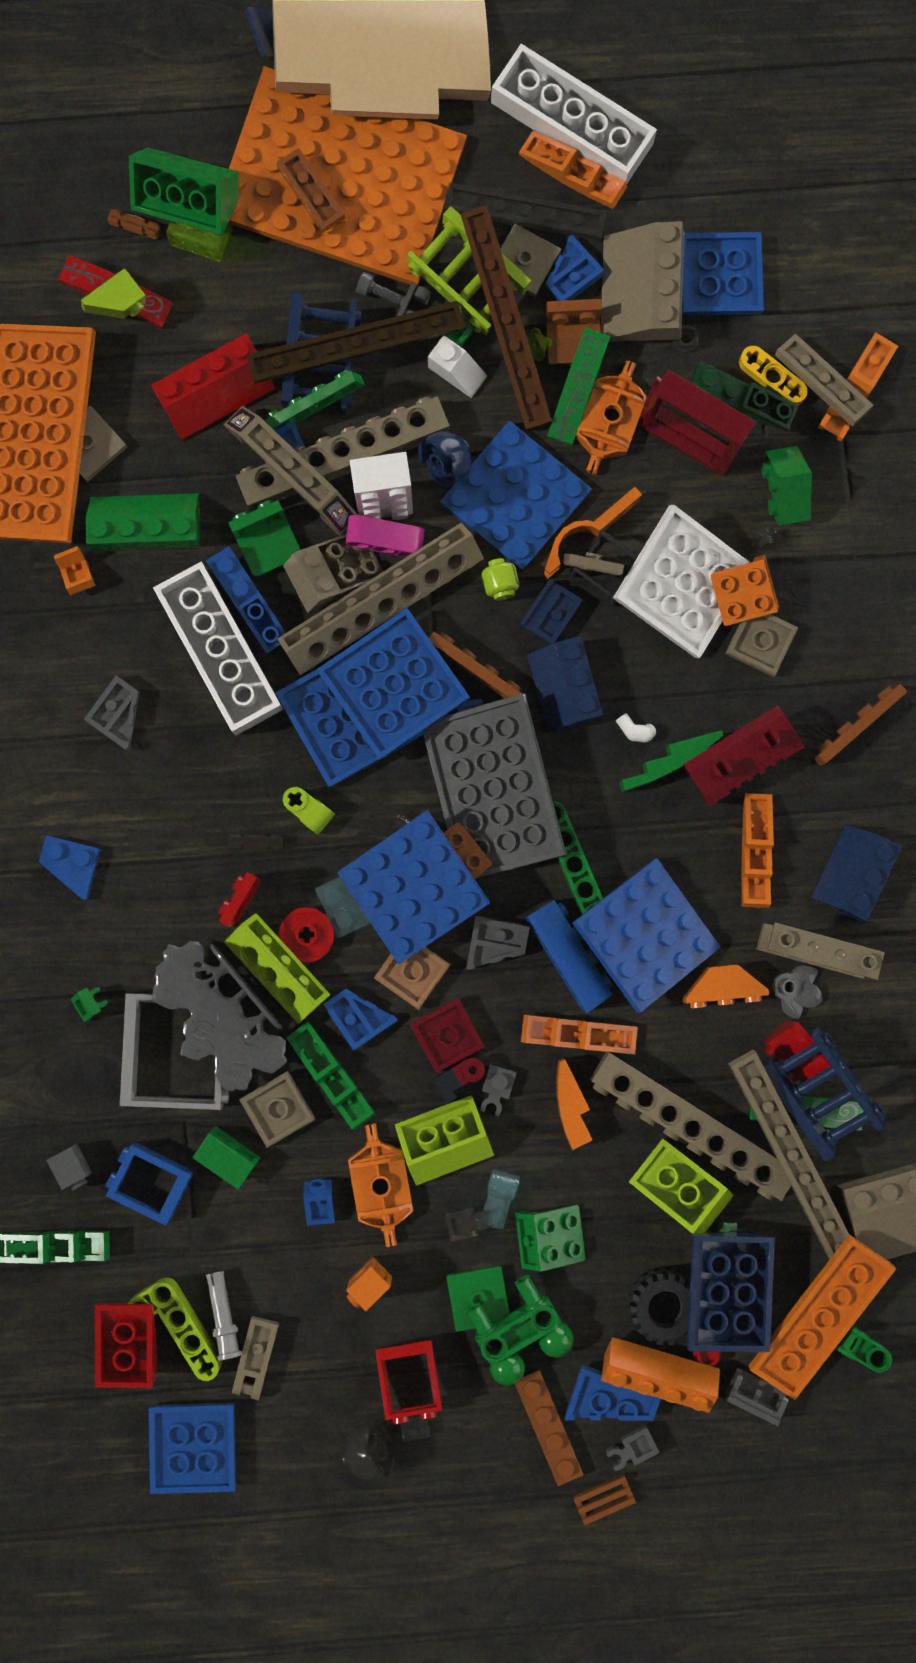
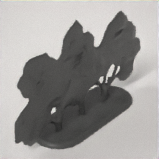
[152,941,287,1091]

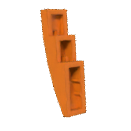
[519,131,627,209]
[741,793,774,908]
[521,1015,638,1054]

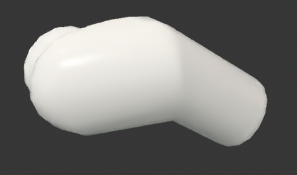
[616,713,656,743]

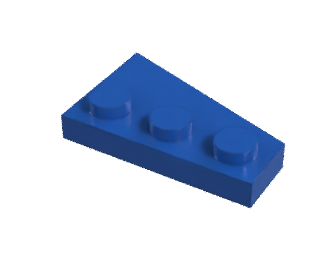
[564,1365,661,1421]

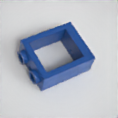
[106,1142,195,1226]

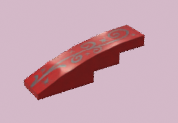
[58,255,173,329]

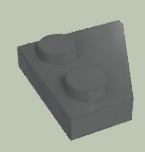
[84,676,140,751]
[466,916,530,970]

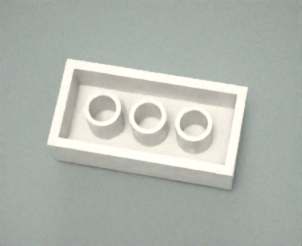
[350,452,413,520]

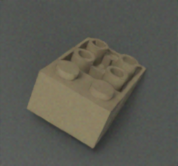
[283,534,383,613]

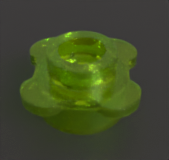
[527,328,552,361]

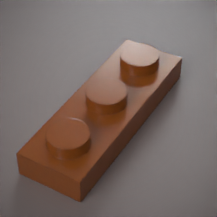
[276,148,345,233]

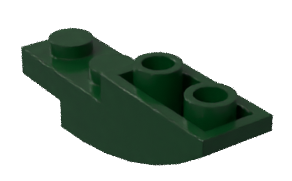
[690,361,799,431]

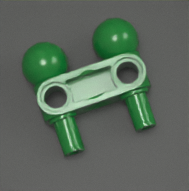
[466,1275,574,1386]

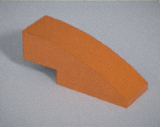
[556,1058,592,1150]

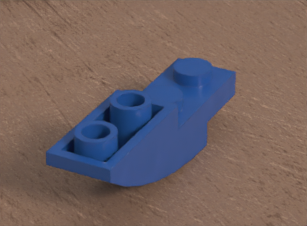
[206,546,286,653]

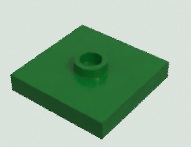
[446,1264,509,1332]

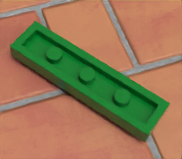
[264,370,365,430]

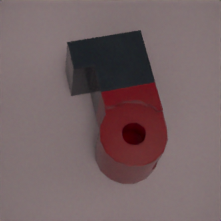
[433,1057,485,1104]

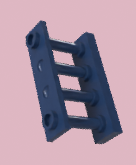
[281,293,361,415]
[762,1027,885,1162]

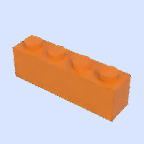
[601,1337,720,1413]

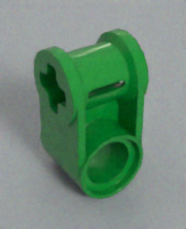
[835,1326,892,1373]

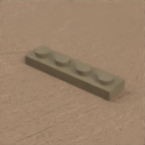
[775,334,873,427]

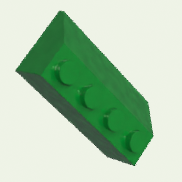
[129,148,239,235]
[86,493,201,552]

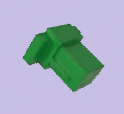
[717,1222,737,1232]

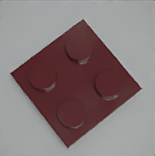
[410,998,485,1073]

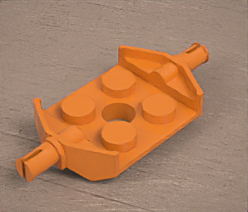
[575,361,647,475]
[348,1123,413,1247]

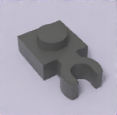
[481,1064,517,1116]
[606,1424,660,1471]

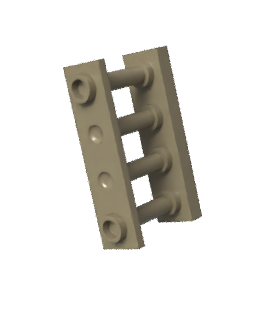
[756,922,885,980]

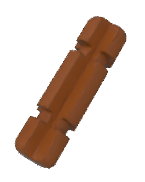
[108,209,161,239]

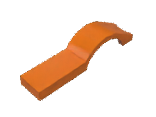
[818,332,898,441]
[544,487,642,579]

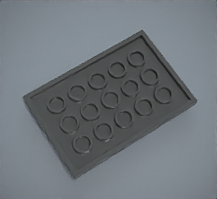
[423,694,567,879]

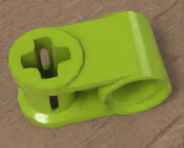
[283,787,335,835]

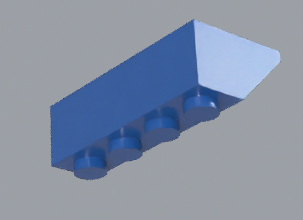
[525,900,613,1013]

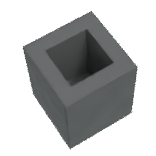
[46,1144,92,1191]

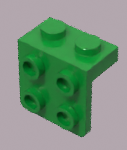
[228,500,300,577]

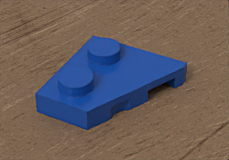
[545,235,604,301]
[39,835,101,900]
[323,989,398,1051]

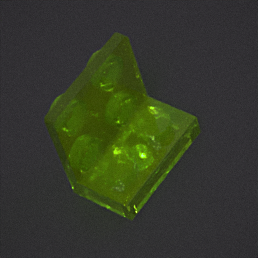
[166,222,234,262]

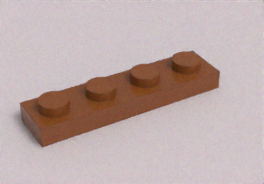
[429,631,522,699]
[813,684,907,766]
[515,1368,584,1486]

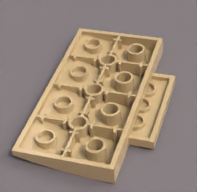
[272,0,491,119]

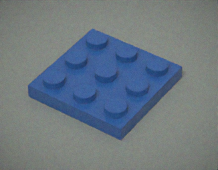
[682,232,764,316]
[149,1402,236,1494]

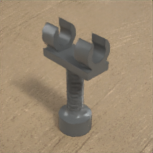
[356,272,431,316]

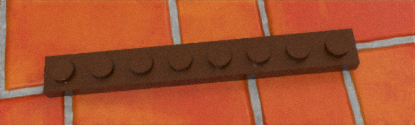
[460,205,552,429]

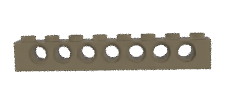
[236,396,450,512]
[277,523,484,675]
[590,1052,791,1201]

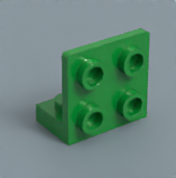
[515,1205,585,1272]

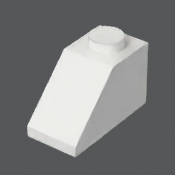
[428,335,487,398]

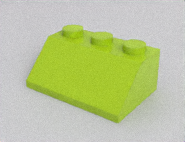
[395,1095,494,1186]

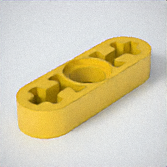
[739,346,808,405]

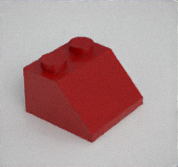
[762,1020,831,1084]

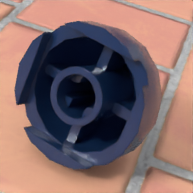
[418,431,471,488]

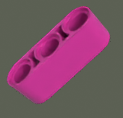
[346,515,425,557]

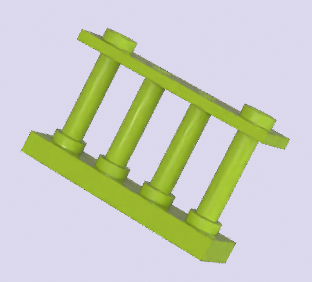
[407,206,532,336]

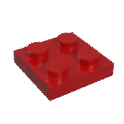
[218,872,262,927]

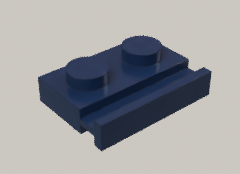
[520,579,583,644]

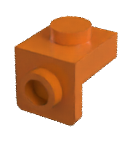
[54,546,96,596]

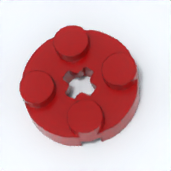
[279,907,335,963]

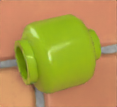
[481,558,520,601]

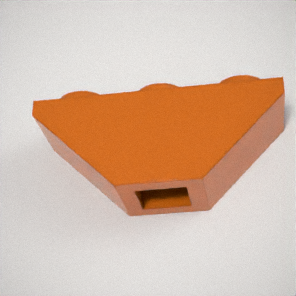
[682,964,769,1008]

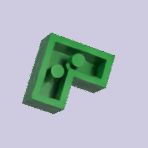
[761,446,812,526]

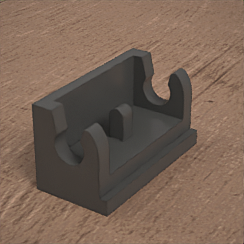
[723,1366,789,1426]

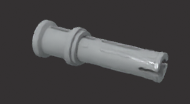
[206,1271,242,1361]

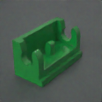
[193,1126,261,1189]

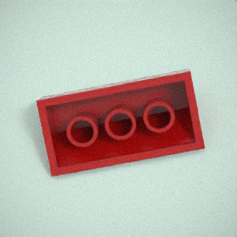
[151,333,276,441]

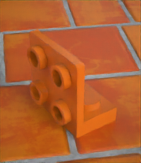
[711,555,779,626]

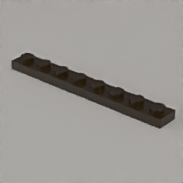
[246,301,465,384]

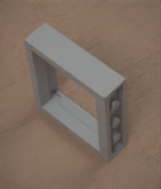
[120,993,229,1110]

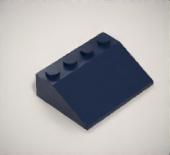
[687,1231,775,1352]

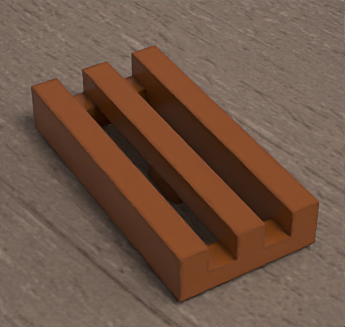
[573,1474,636,1525]

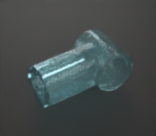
[480,1169,520,1229]

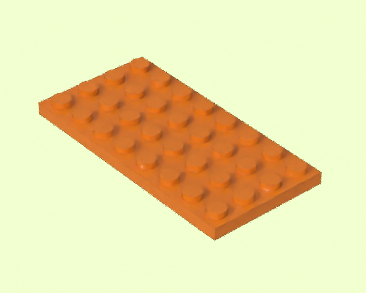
[0,324,96,544]

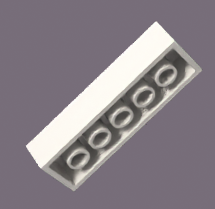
[491,44,657,185]
[153,562,283,735]

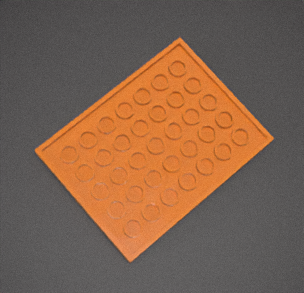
[228,66,467,286]

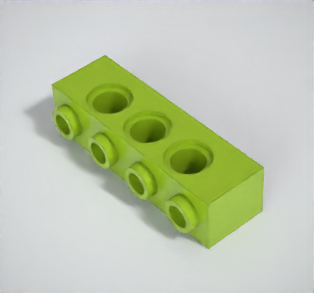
[224,913,330,1024]

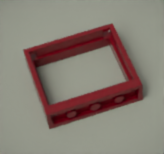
[640,369,756,476]

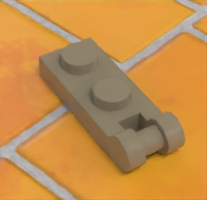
[232,1316,279,1401]

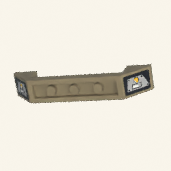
[224,406,357,536]

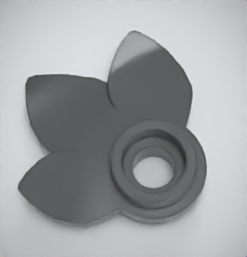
[772,965,823,1019]

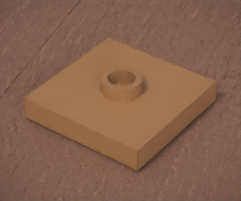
[374,947,450,1010]

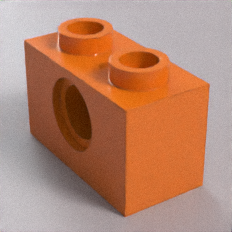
[346,1257,392,1311]

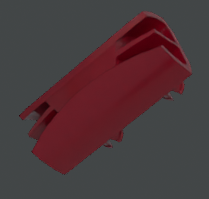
[683,705,804,806]

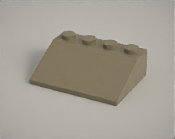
[600,221,685,342]
[836,1163,916,1260]

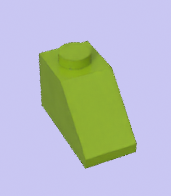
[81,268,146,319]

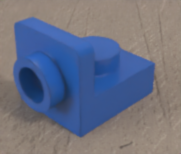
[303,1179,335,1226]

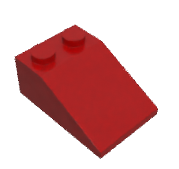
[95,1303,157,1388]

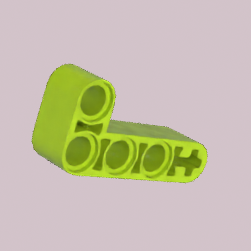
[128,1277,222,1381]

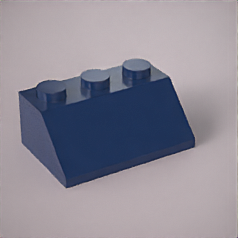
[526,636,603,733]
[810,824,902,922]

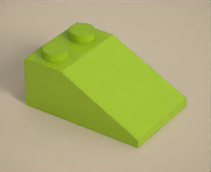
[629,1139,734,1234]

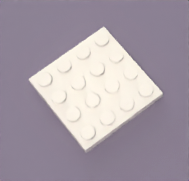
[613,505,749,658]

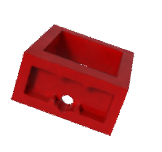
[375,1339,443,1424]

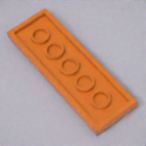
[748,1234,896,1400]

